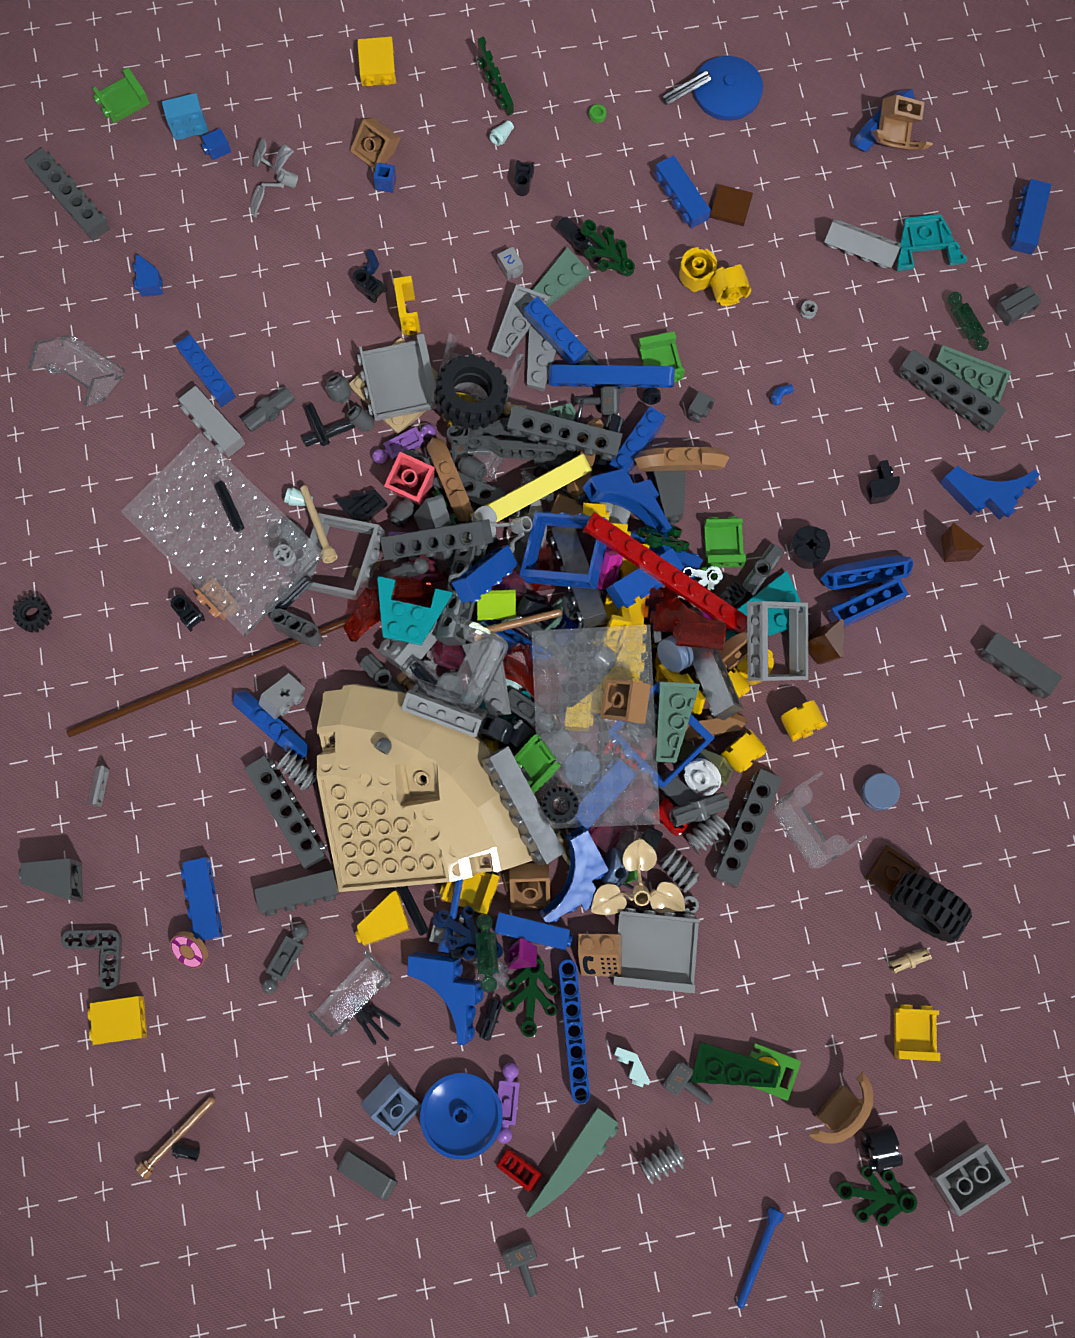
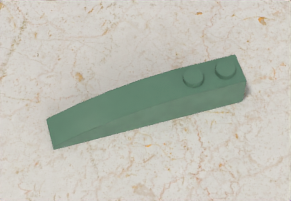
[526,1107,619,1218]

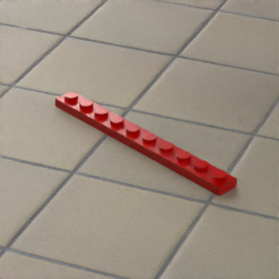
[583,512,747,634]

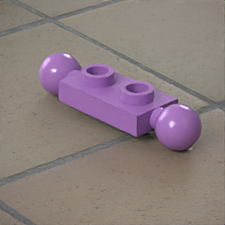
[373,424,436,464]
[497,1063,520,1144]

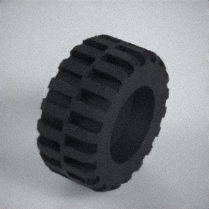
[434,354,508,430]
[889,872,972,943]

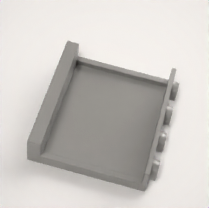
[357,334,437,421]
[613,908,700,994]

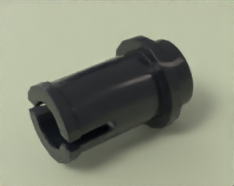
[172,1142,200,1162]

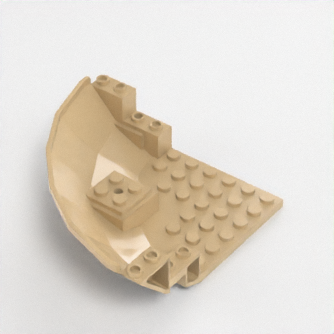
[317,684,533,892]

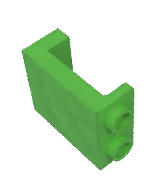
[92,68,150,123]
[638,331,685,382]
[704,516,746,568]

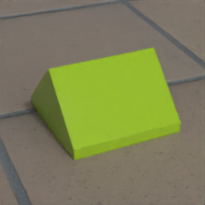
[475,590,516,620]

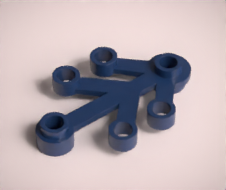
[432,906,503,961]

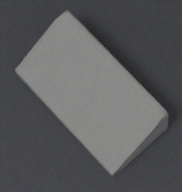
[87,766,110,807]

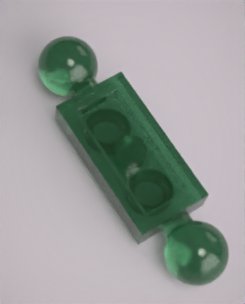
[947,292,989,351]
[475,914,499,993]

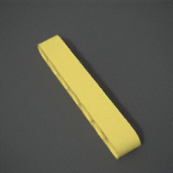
[470,453,592,522]

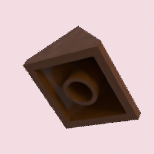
[941,522,984,562]
[808,619,844,665]

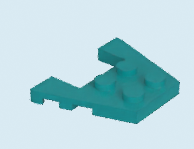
[896,214,967,271]
[378,576,453,646]

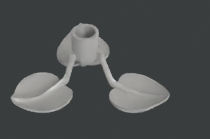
[250,138,298,218]
[471,506,532,575]

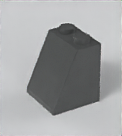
[18,858,83,902]

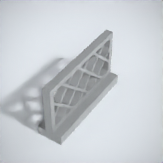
[401,684,488,738]

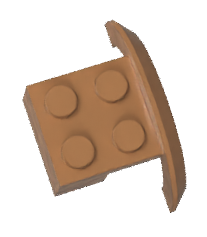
[872,95,933,150]
[809,1071,874,1144]

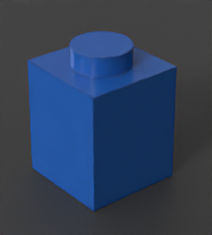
[201,128,231,161]
[374,163,397,193]

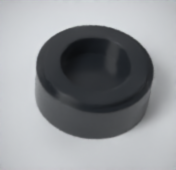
[643,388,661,405]

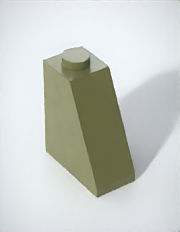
[677,741,734,787]

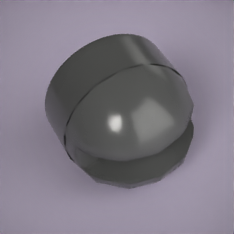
[374,738,392,755]

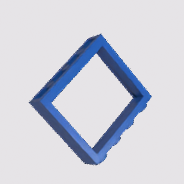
[519,511,608,589]
[608,681,714,788]

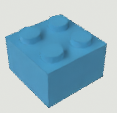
[162,93,209,140]

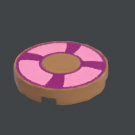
[170,931,208,969]

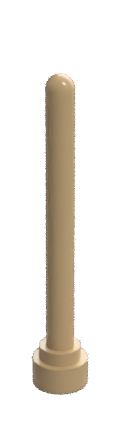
[300,485,338,563]

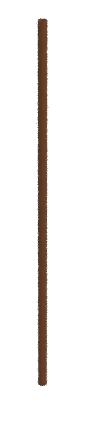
[67,604,380,738]

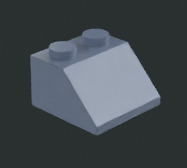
[360,1073,422,1136]

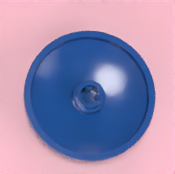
[693,56,763,121]
[420,1073,503,1160]

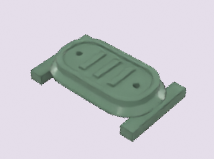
[544,598,563,632]

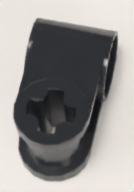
[514,160,535,196]
[353,269,387,303]
[516,594,554,618]
[170,595,205,632]

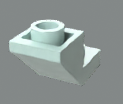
[614,1047,650,1087]

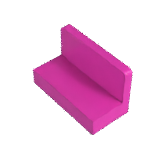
[597,546,623,590]

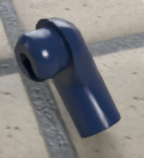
[363,250,379,275]

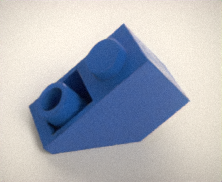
[133,255,163,297]

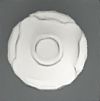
[684,758,721,796]

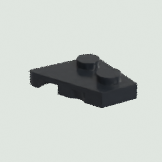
[336,489,388,522]

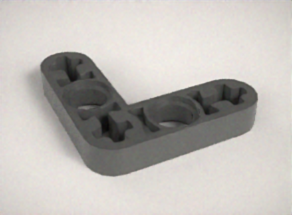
[61,930,122,990]

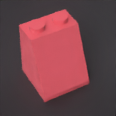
[384,452,435,506]

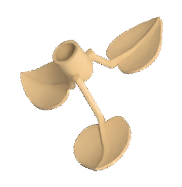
[591,839,685,915]

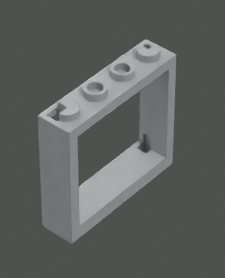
[295,513,385,602]
[747,601,808,681]

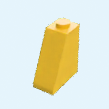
[355,891,410,946]

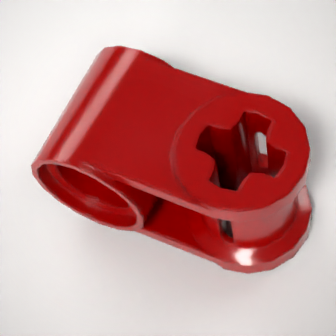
[651,798,687,836]

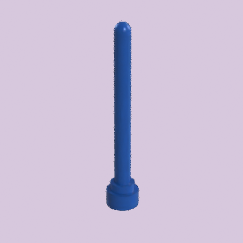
[437,879,463,955]
[737,1207,785,1309]

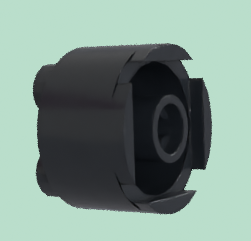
[789,526,830,569]
[506,715,544,753]
[861,1124,903,1172]

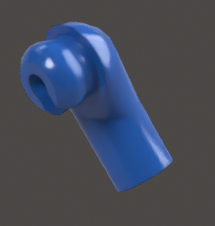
[771,384,794,405]

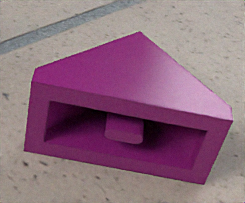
[507,938,537,969]

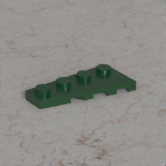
[477,36,514,116]
[690,1042,781,1088]

